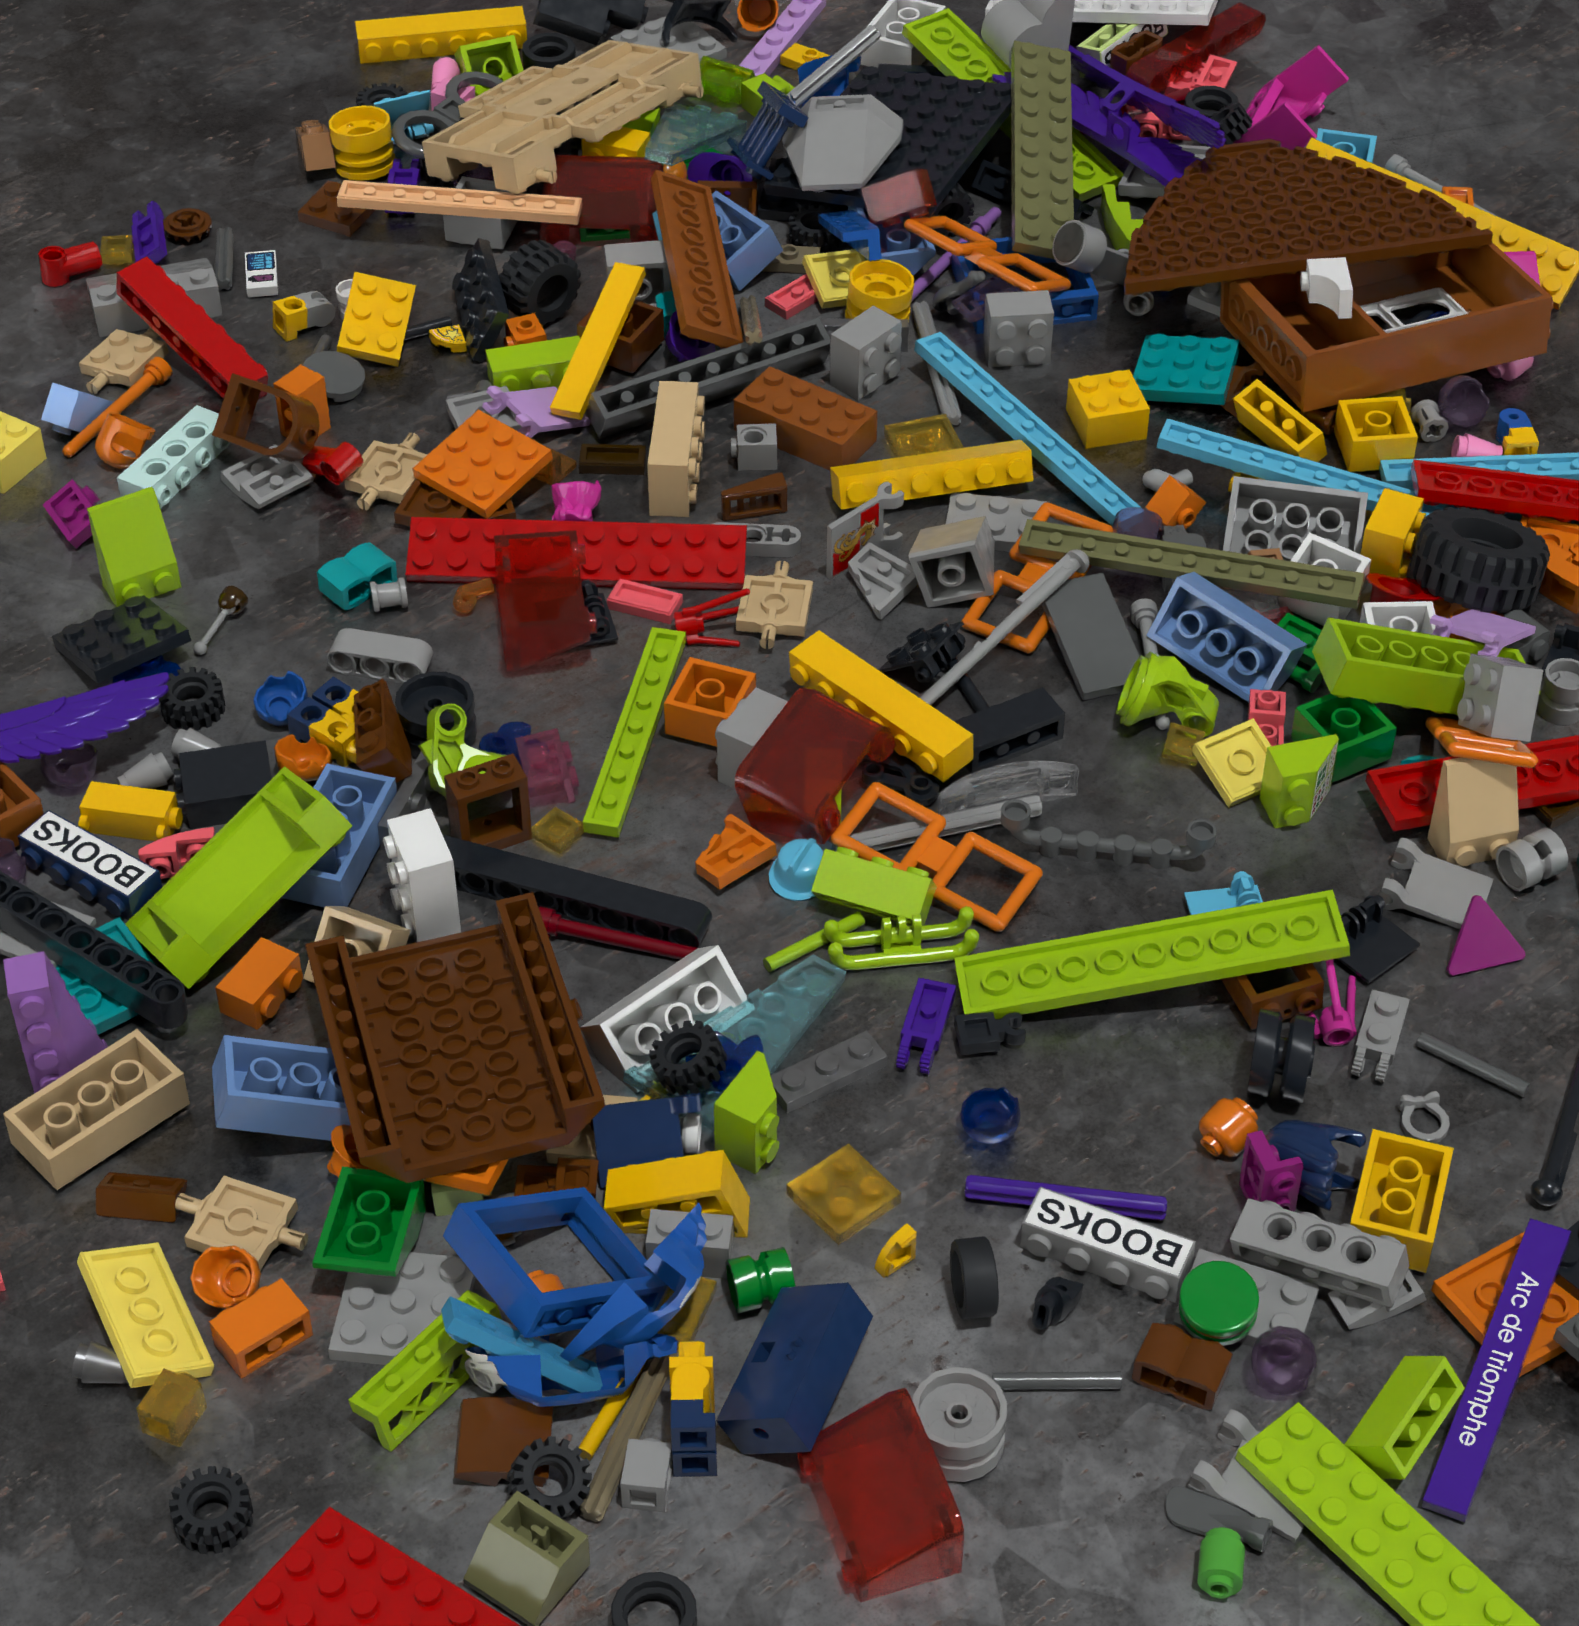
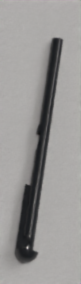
[1531,1057,1579,1206]

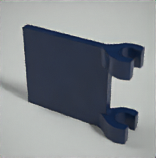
[592,1093,702,1188]

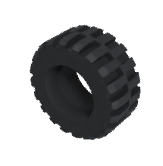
[1410,507,1550,613]

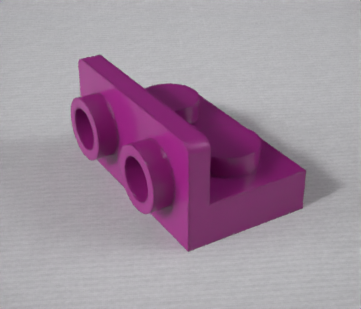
[42,479,101,548]
[1239,1130,1304,1212]

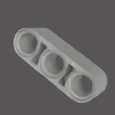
[326,628,433,684]

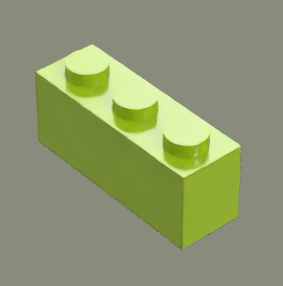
[486,335,580,392]
[811,847,937,926]
[1345,1356,1465,1480]

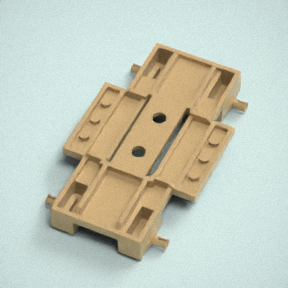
[422,40,704,194]

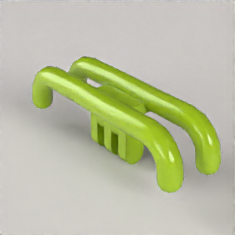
[824,906,979,970]

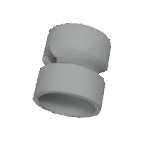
[1537,658,1579,725]
[1496,828,1568,891]

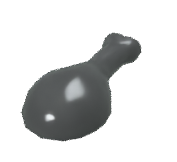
[932,271,986,315]

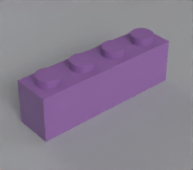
[3,951,109,1093]

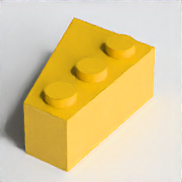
[604,1150,750,1238]

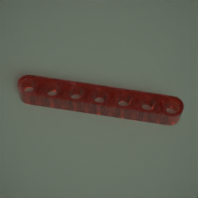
[1126,2,1266,93]

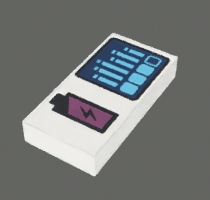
[245,250,278,298]

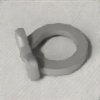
[1398,1091,1450,1144]

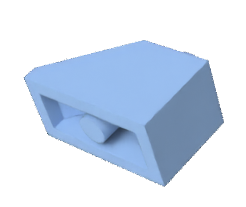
[41,382,112,435]

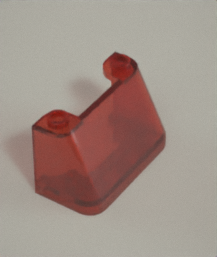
[539,155,664,247]
[494,530,596,672]
[735,687,896,844]
[797,1388,964,1603]

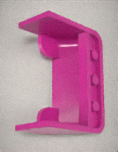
[1233,45,1349,150]

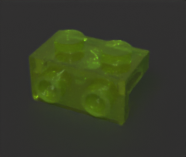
[699,56,756,104]

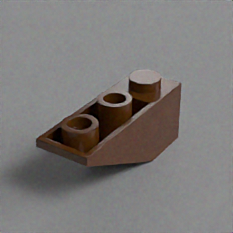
[354,678,412,783]

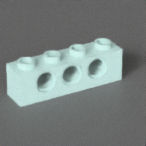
[117,405,231,509]

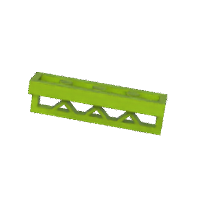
[348,1290,502,1452]

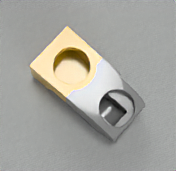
[273,291,336,342]

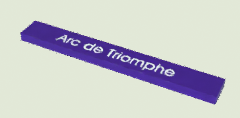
[1422,1218,1571,1522]

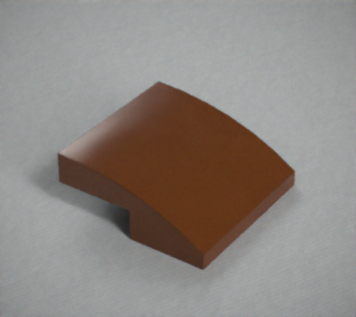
[454,1397,553,1487]

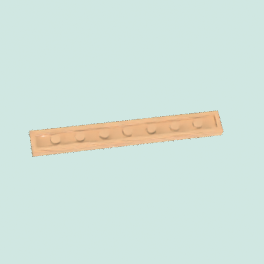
[337,180,582,225]

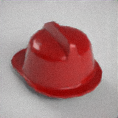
[1366,573,1443,602]

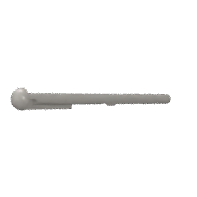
[919,549,1089,705]

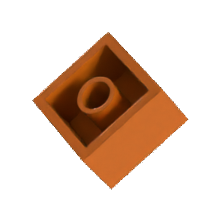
[664,657,756,747]

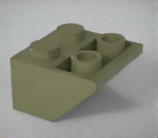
[463,1491,590,1626]

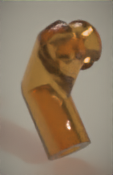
[453,578,495,613]

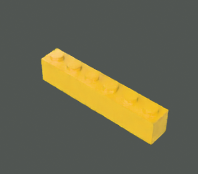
[355,6,527,64]
[830,440,1033,510]
[789,630,973,782]

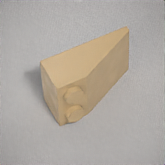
[1427,747,1519,866]

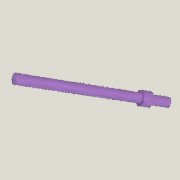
[912,207,1001,301]

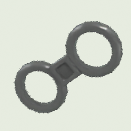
[392,71,504,159]

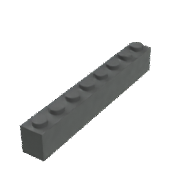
[586,317,831,439]

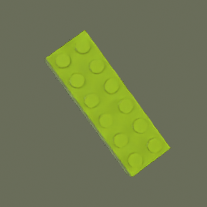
[1312,617,1541,715]

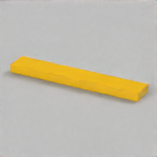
[550,262,646,420]

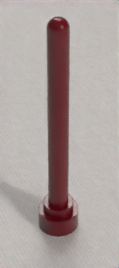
[539,906,697,960]

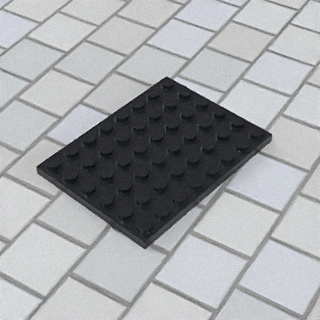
[764,66,1011,217]

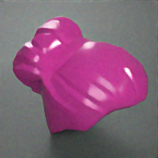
[551,480,602,521]

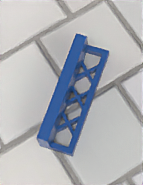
[818,210,882,261]

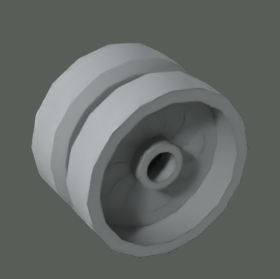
[910,1367,1007,1482]

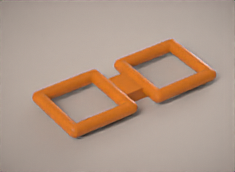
[904,216,1071,293]
[961,502,1114,654]
[1426,716,1538,768]
[831,782,1043,932]

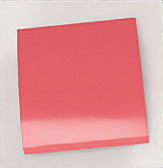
[1164,54,1237,94]

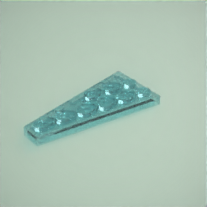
[644,102,747,166]
[623,954,846,1131]

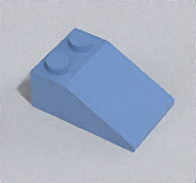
[712,191,783,291]

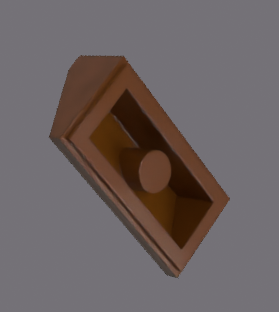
[96,1172,187,1222]

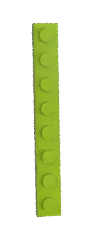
[582,627,686,838]

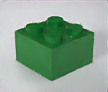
[1291,694,1397,782]

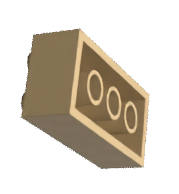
[647,381,705,517]
[3,1029,190,1190]

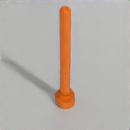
[62,356,173,458]

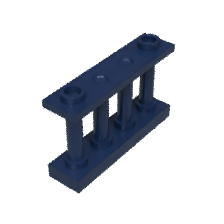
[727,81,809,180]

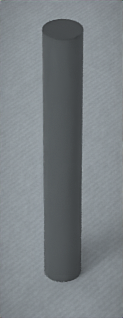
[1416,1032,1530,1097]
[992,1371,1122,1390]

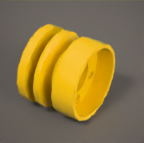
[329,105,395,181]
[845,259,914,320]

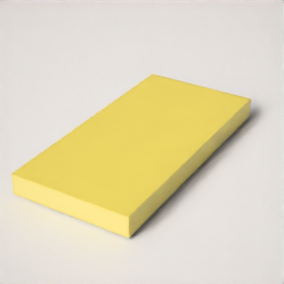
[77,1242,214,1388]

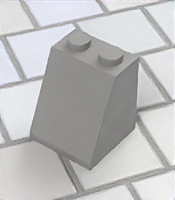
[909,516,995,608]

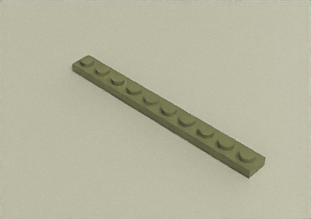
[1019,519,1365,609]

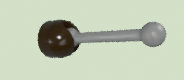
[193,586,248,655]

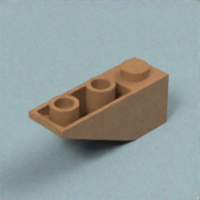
[295,120,336,171]

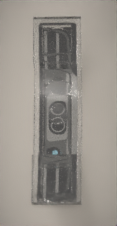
[938,761,1079,815]

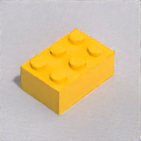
[1350,1129,1454,1273]

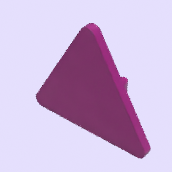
[1446,895,1526,975]

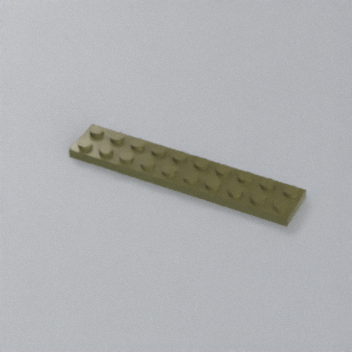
[1011,40,1074,259]

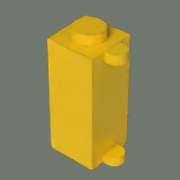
[78,781,183,841]

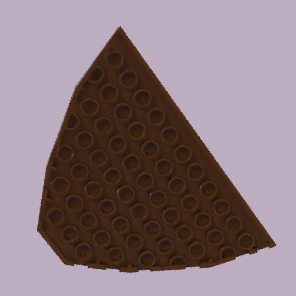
[1124,139,1493,296]

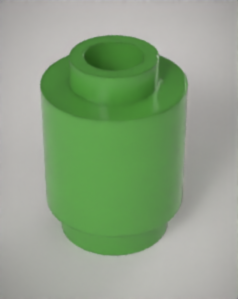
[1197,1527,1245,1599]

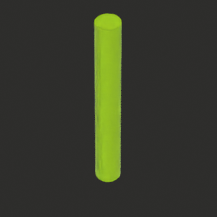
[763,911,865,972]

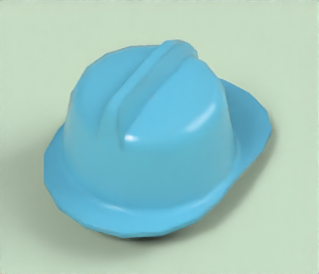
[769,837,833,901]

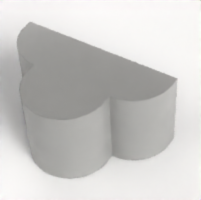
[981,0,1075,69]

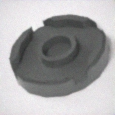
[303,351,365,402]

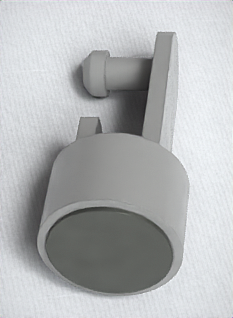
[1052,220,1129,286]

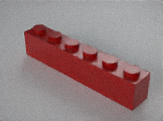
[116,256,268,399]

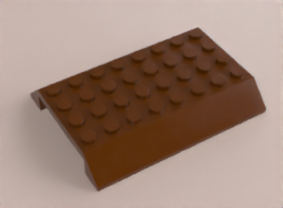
[305,892,605,1183]

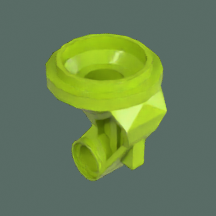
[1116,651,1219,738]
[418,703,507,804]

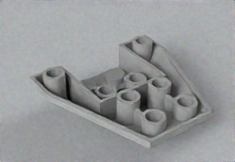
[782,94,904,192]

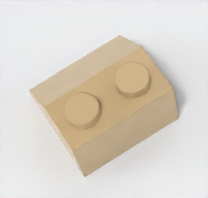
[303,906,411,983]

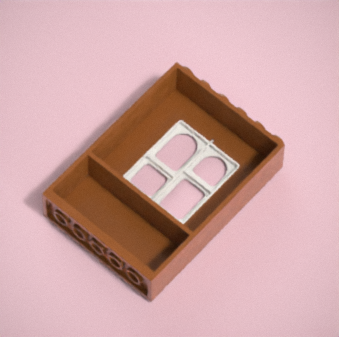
[1220,212,1553,413]

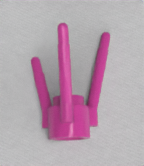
[1305,959,1357,1046]

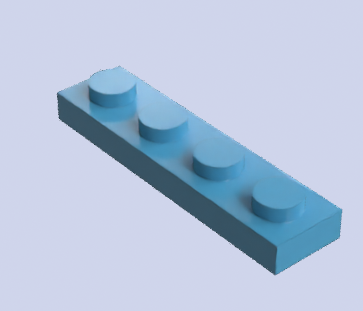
[441,1296,603,1394]

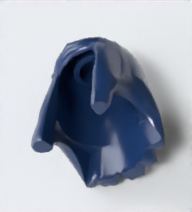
[1265,1120,1366,1211]

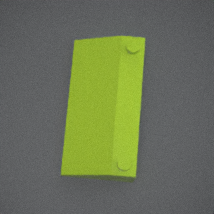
[125,766,353,989]

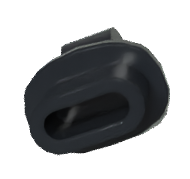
[1032,1277,1084,1330]

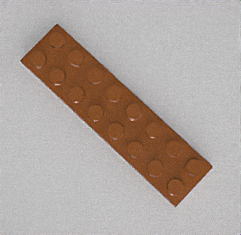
[651,170,744,348]

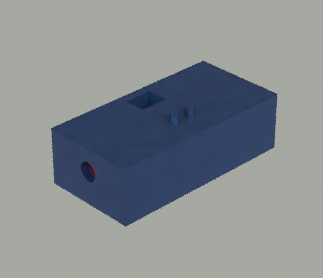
[716,1282,873,1454]

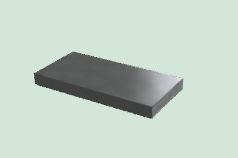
[1041,573,1139,701]

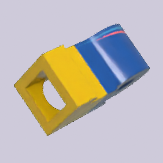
[1495,408,1539,455]

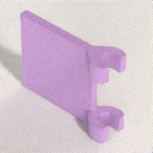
[482,386,590,438]
[1430,608,1536,657]

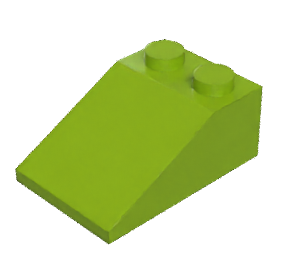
[87,486,181,607]

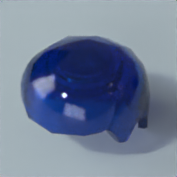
[960,1087,1021,1145]

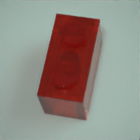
[861,169,937,228]

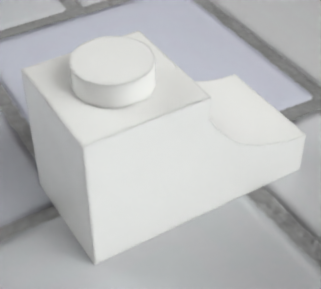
[1300,257,1353,319]

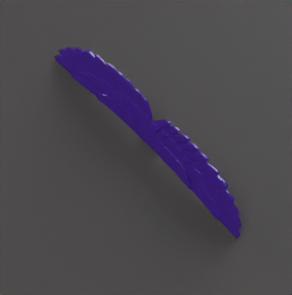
[1068,45,1226,149]
[992,72,1202,187]
[0,672,170,763]

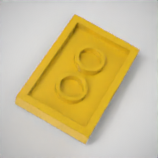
[337,272,416,367]

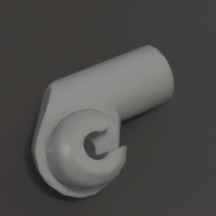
[1142,469,1193,492]

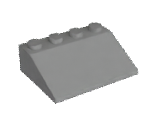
[86,258,223,337]
[1223,476,1368,561]

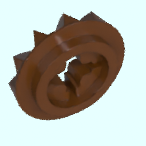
[163,208,212,243]

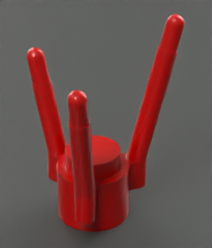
[674,588,750,647]

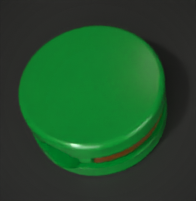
[1179,1261,1259,1346]

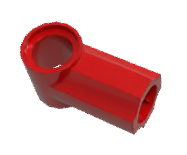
[38,241,103,287]
[301,441,364,485]

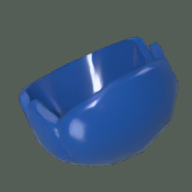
[253,671,308,726]

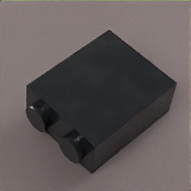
[174,740,272,829]

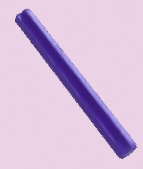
[965,1175,1167,1221]

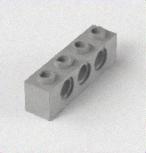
[1230,1198,1410,1308]

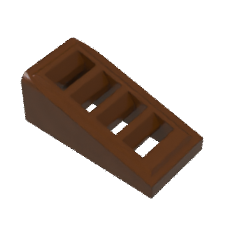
[721,472,787,521]

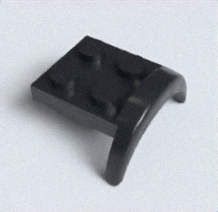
[662,0,738,46]

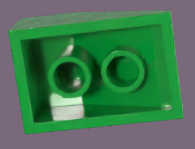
[312,1167,427,1277]

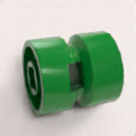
[725,1247,795,1314]

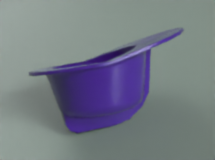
[687,152,755,195]
[666,310,715,362]

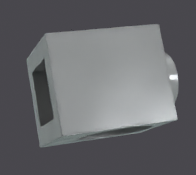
[731,424,777,471]
[620,1438,673,1512]

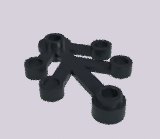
[847,726,939,807]

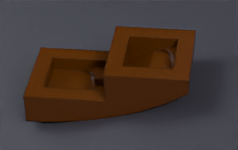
[514,1157,599,1198]

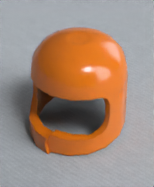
[737,0,779,32]
[95,412,156,469]

